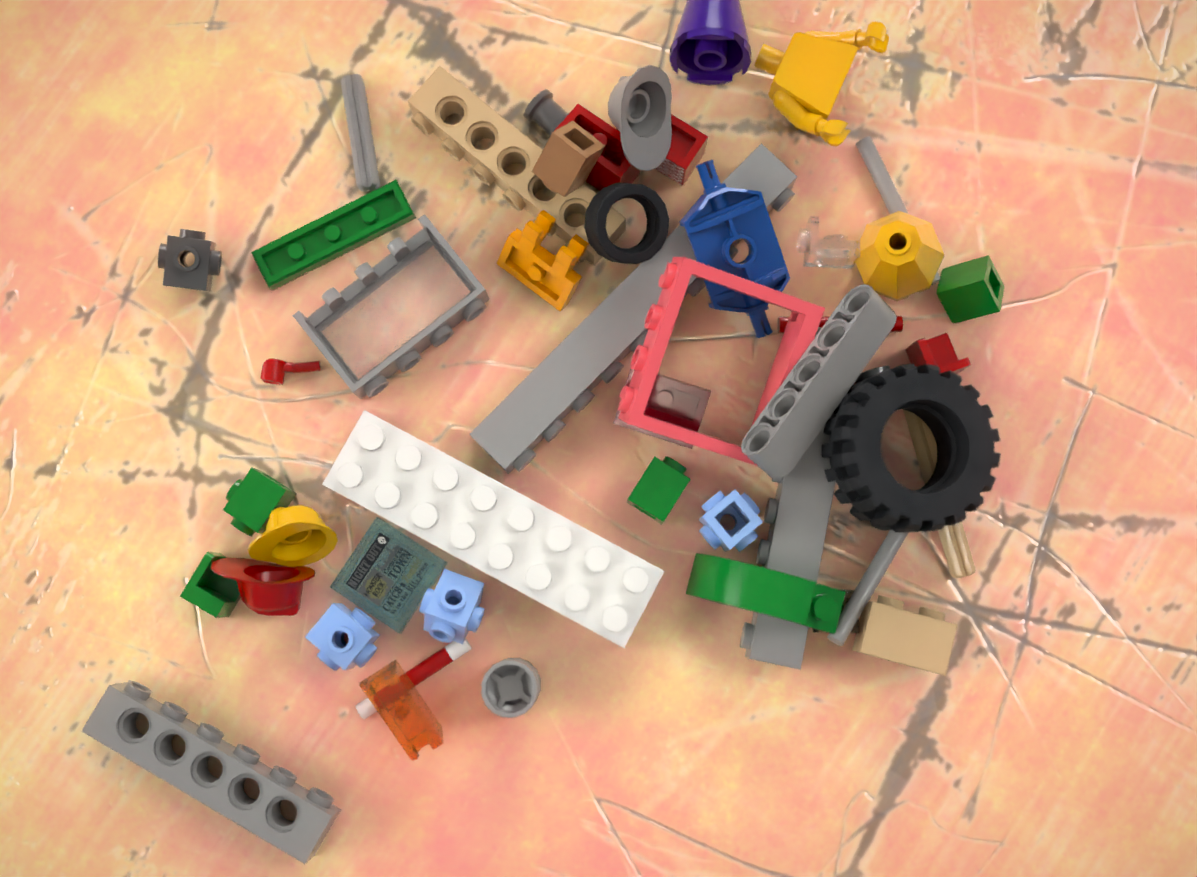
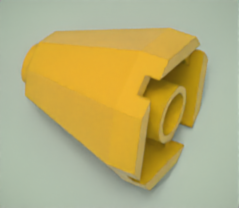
[853,211,944,301]

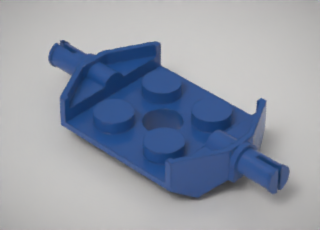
[679,159,790,338]

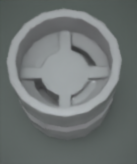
[481,658,541,718]

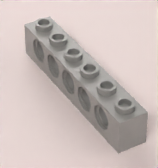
[82,680,341,864]

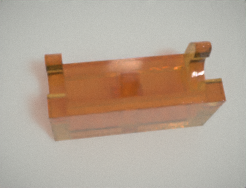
[359,659,444,761]

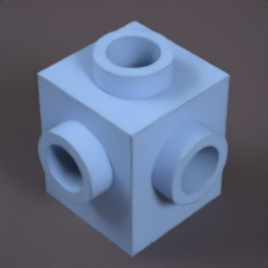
[699,489,763,552]
[419,569,485,644]
[305,603,380,671]

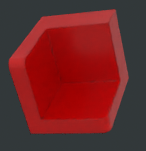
[905,333,971,374]

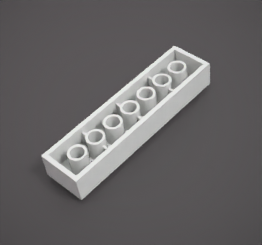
[322,410,665,648]

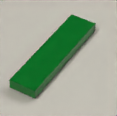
[251,180,416,291]

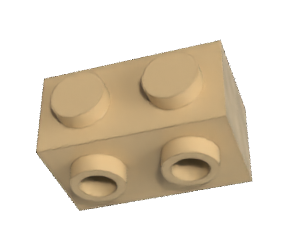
[852,595,958,676]

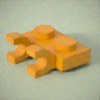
[496,210,589,311]

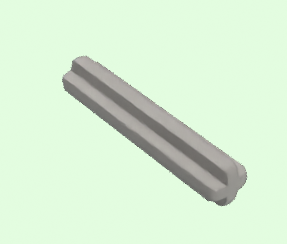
[341,74,380,192]

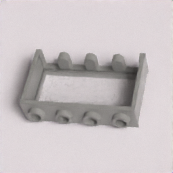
[292,214,490,399]

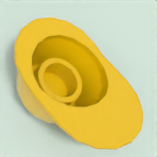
[247,505,338,567]

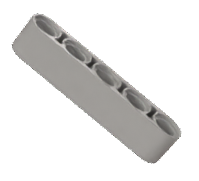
[741,284,896,479]

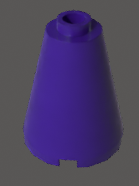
[669,0,751,85]

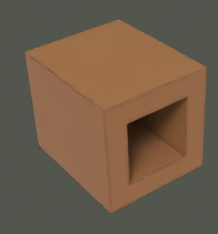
[532,121,605,197]

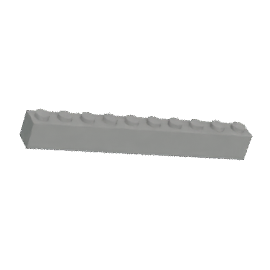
[470,143,797,474]

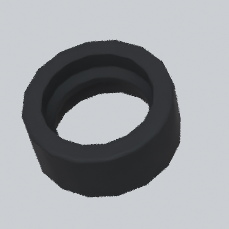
[584,183,669,264]

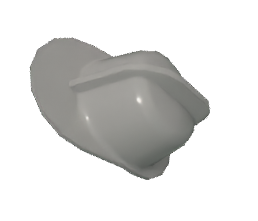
[608,65,672,171]

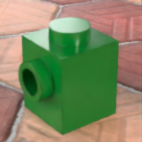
[223,467,297,537]

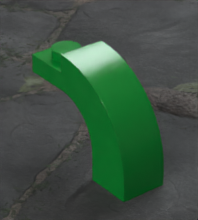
[686,553,845,634]

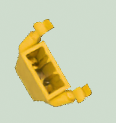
[754,21,889,147]

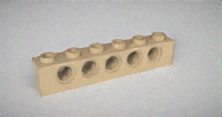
[407,65,626,266]

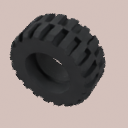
[821,364,1001,532]

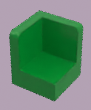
[936,255,1005,323]
[180,552,241,618]

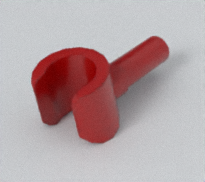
[260,358,321,385]

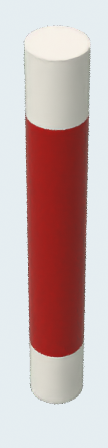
[355,639,472,720]

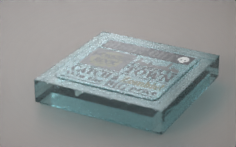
[330,517,448,633]

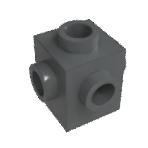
[158,229,222,291]

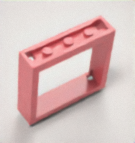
[617,257,825,467]

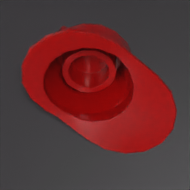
[211,558,315,616]

